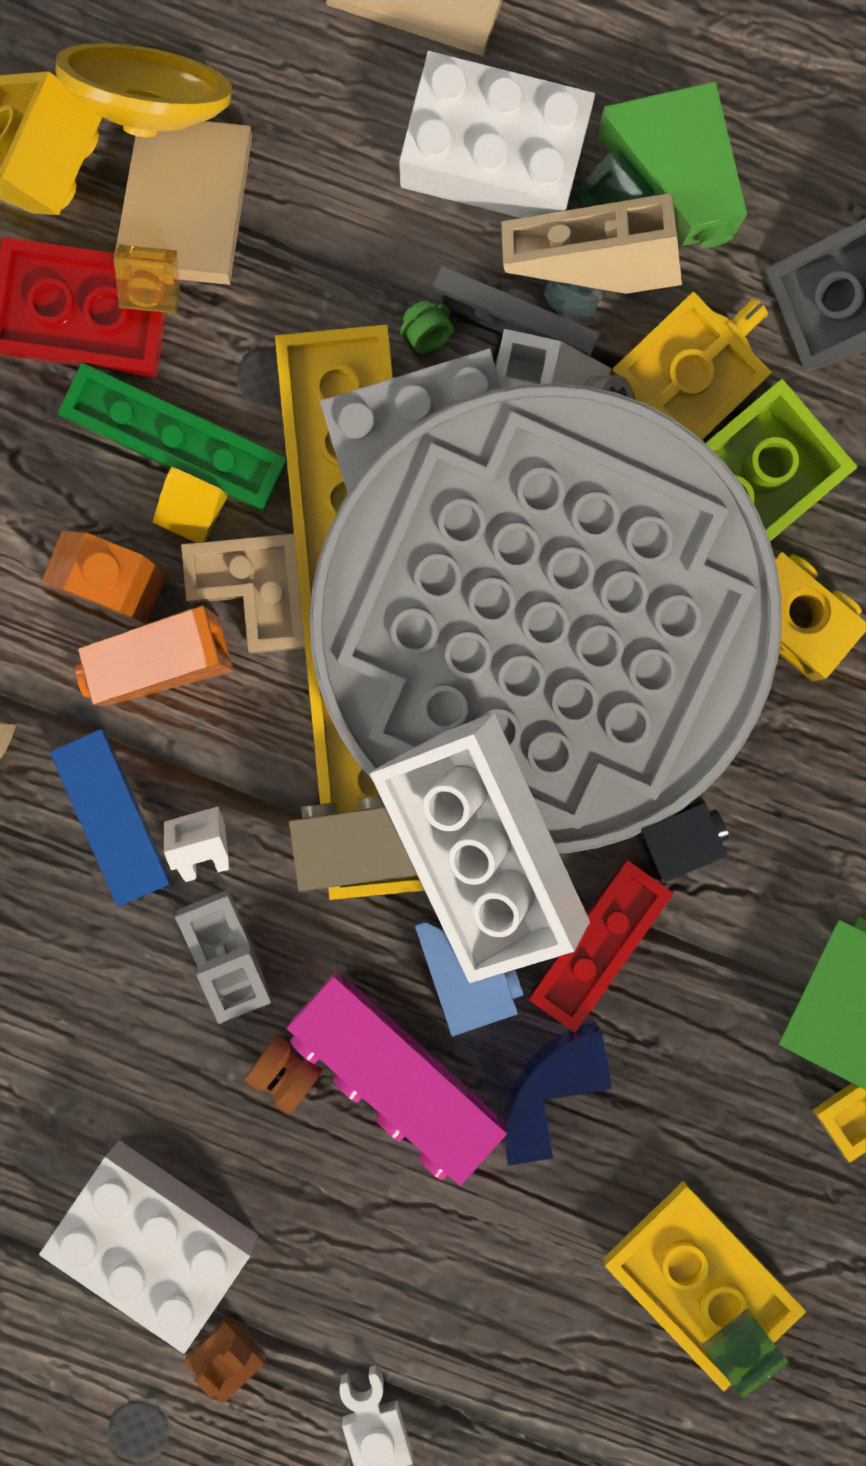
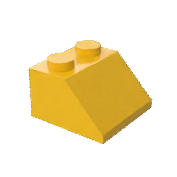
[0,71,102,215]

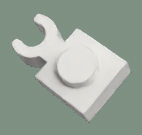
[340,1365,413,1466]

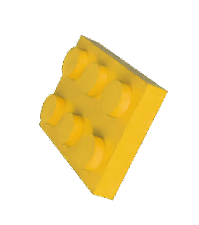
[602,1180,806,1391]

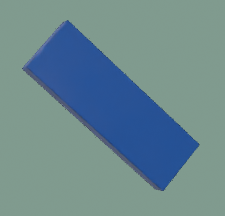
[50,729,172,907]

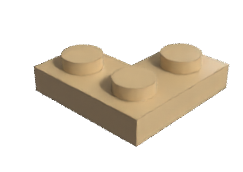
[181,534,305,654]

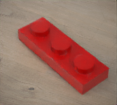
[527,859,674,1033]

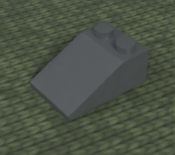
[765,218,866,373]

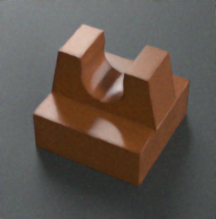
[184,1315,267,1404]

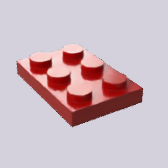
[0,237,172,378]

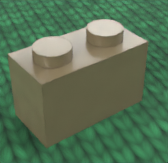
[289,796,416,892]

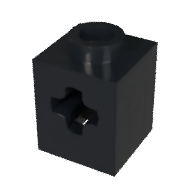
[637,802,729,883]

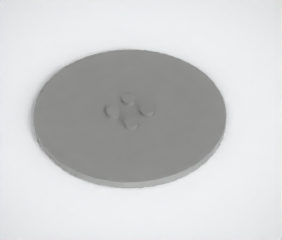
[310,383,782,853]

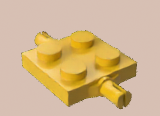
[610,291,772,440]

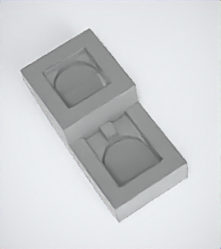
[175,889,271,1024]

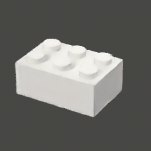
[399,51,595,218]
[39,1140,258,1354]

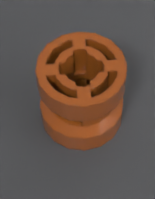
[243,1034,323,1115]

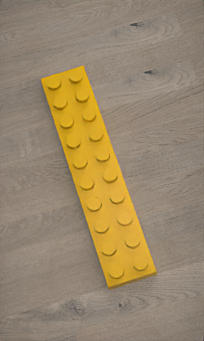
[275,325,425,900]

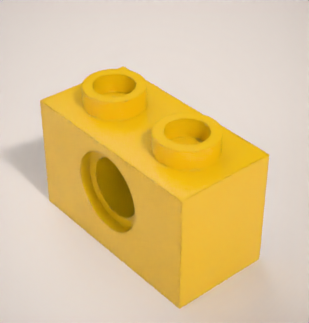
[774,552,866,682]

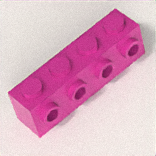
[287,969,507,1186]

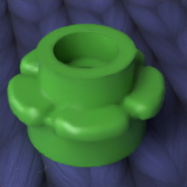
[400,301,454,354]

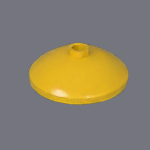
[56,43,232,137]

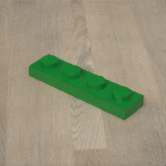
[57,363,287,513]

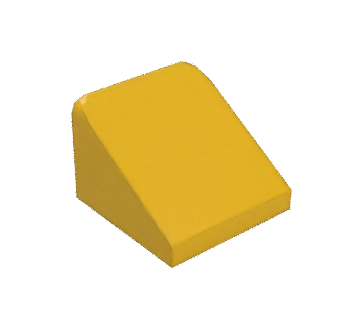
[152,466,227,543]

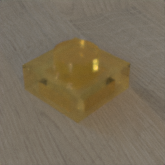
[114,244,180,313]

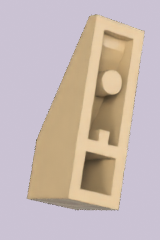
[501,193,682,294]

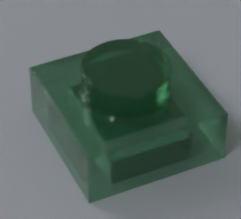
[574,149,655,207]
[703,1308,789,1399]

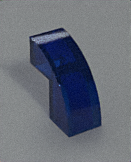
[503,1022,612,1166]

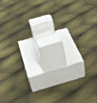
[164,806,229,882]

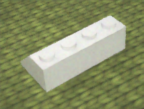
[370,713,590,983]

